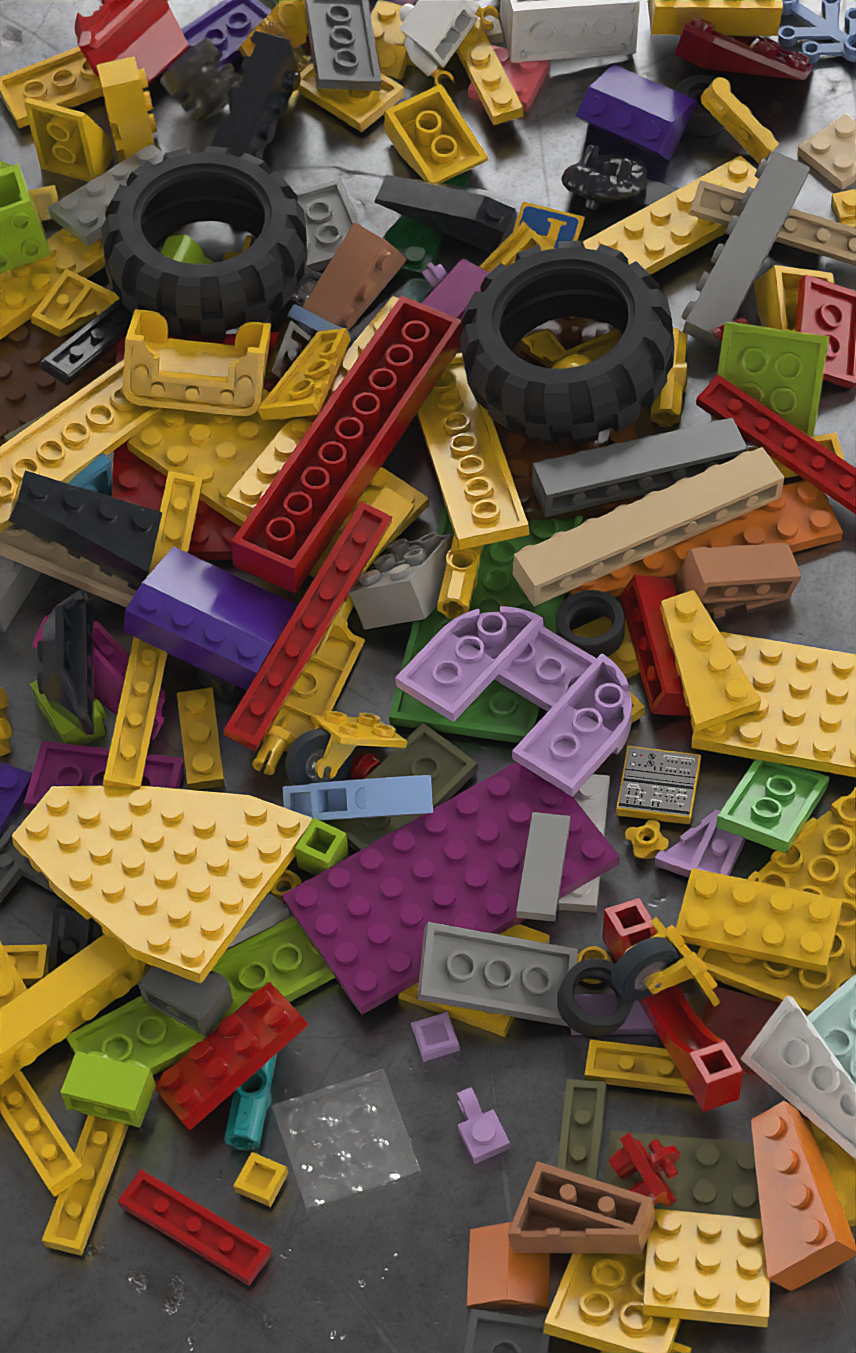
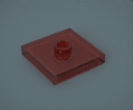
[701,987,781,1077]

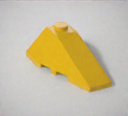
[754,265,834,331]

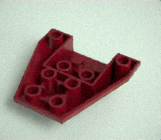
[675,18,814,80]

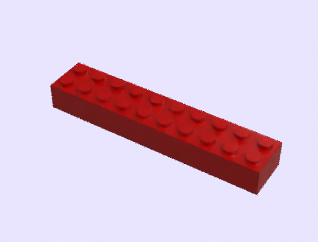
[231,295,462,594]

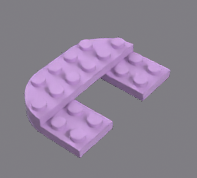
[395,606,632,797]

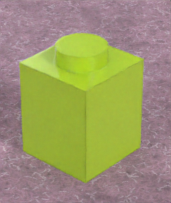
[295,818,349,876]

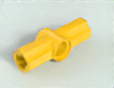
[651,328,688,427]
[437,534,484,619]

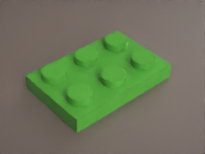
[716,759,829,853]

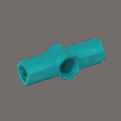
[225,1053,278,1151]

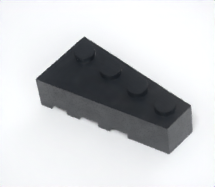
[211,30,301,160]

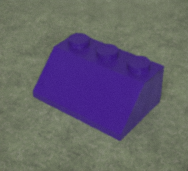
[576,64,698,161]

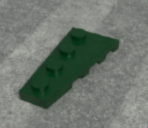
[382,175,469,282]

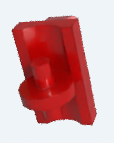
[608,1132,680,1207]

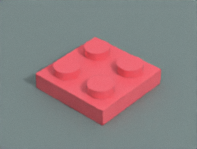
[468,45,550,112]

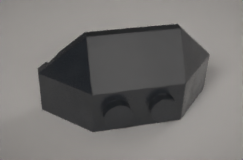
[37,590,94,735]

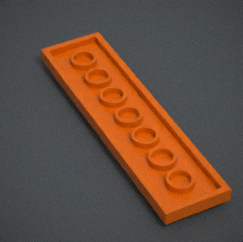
[567,480,843,597]

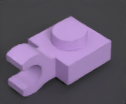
[457,1087,510,1164]

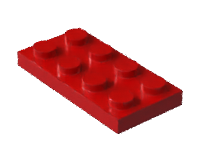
[155,981,309,1130]

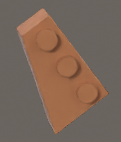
[302,222,407,331]
[674,543,802,619]
[508,1161,656,1254]

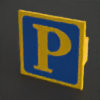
[513,201,585,248]

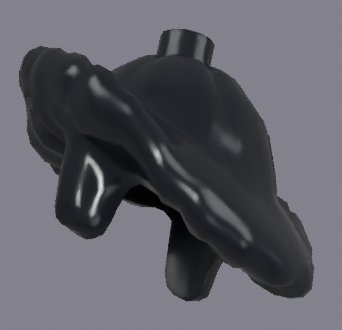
[561,145,647,211]

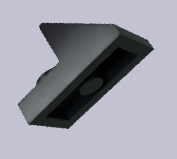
[48,904,98,974]

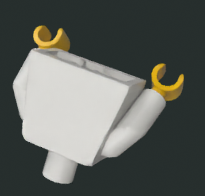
[399,0,499,92]

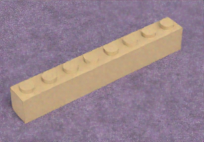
[513,447,784,606]

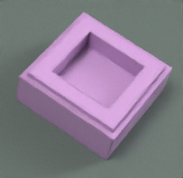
[411,1011,460,1062]

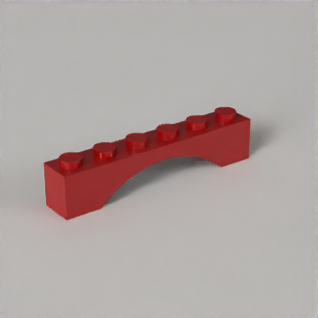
[602,898,743,1112]

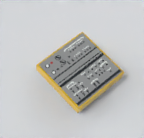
[616,746,701,825]

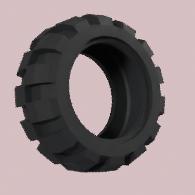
[101,146,308,340]
[459,241,675,445]

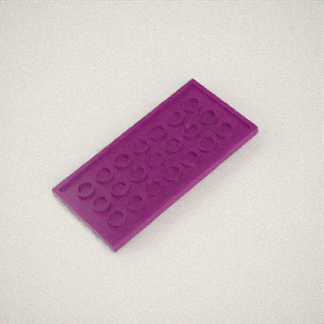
[282,762,620,1015]

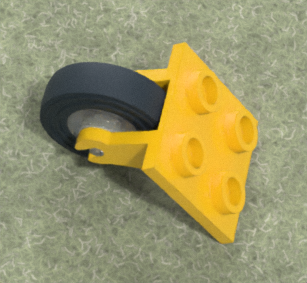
[286,711,407,786]
[611,917,720,1007]

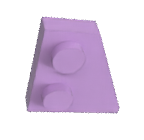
[655,810,746,878]

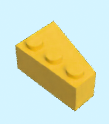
[97,56,157,163]

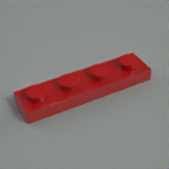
[118,1169,272,1286]

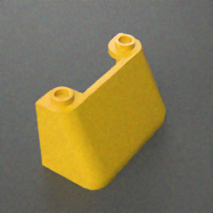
[123,309,271,416]

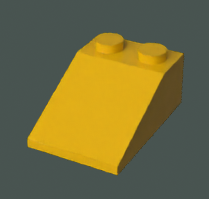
[385,84,488,183]
[24,97,114,182]

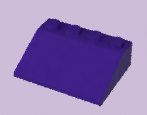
[123,546,298,691]

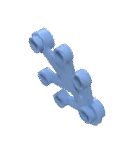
[778,0,856,63]

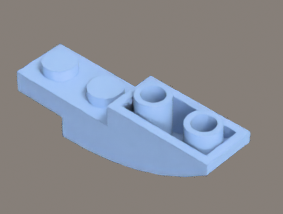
[283,775,433,821]

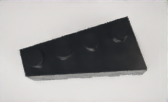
[9,470,163,591]

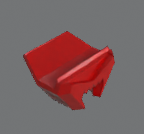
[74,0,189,90]

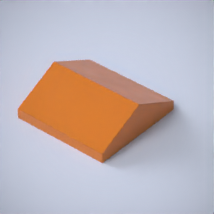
[467,1222,550,1311]

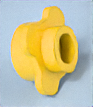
[625,820,669,859]

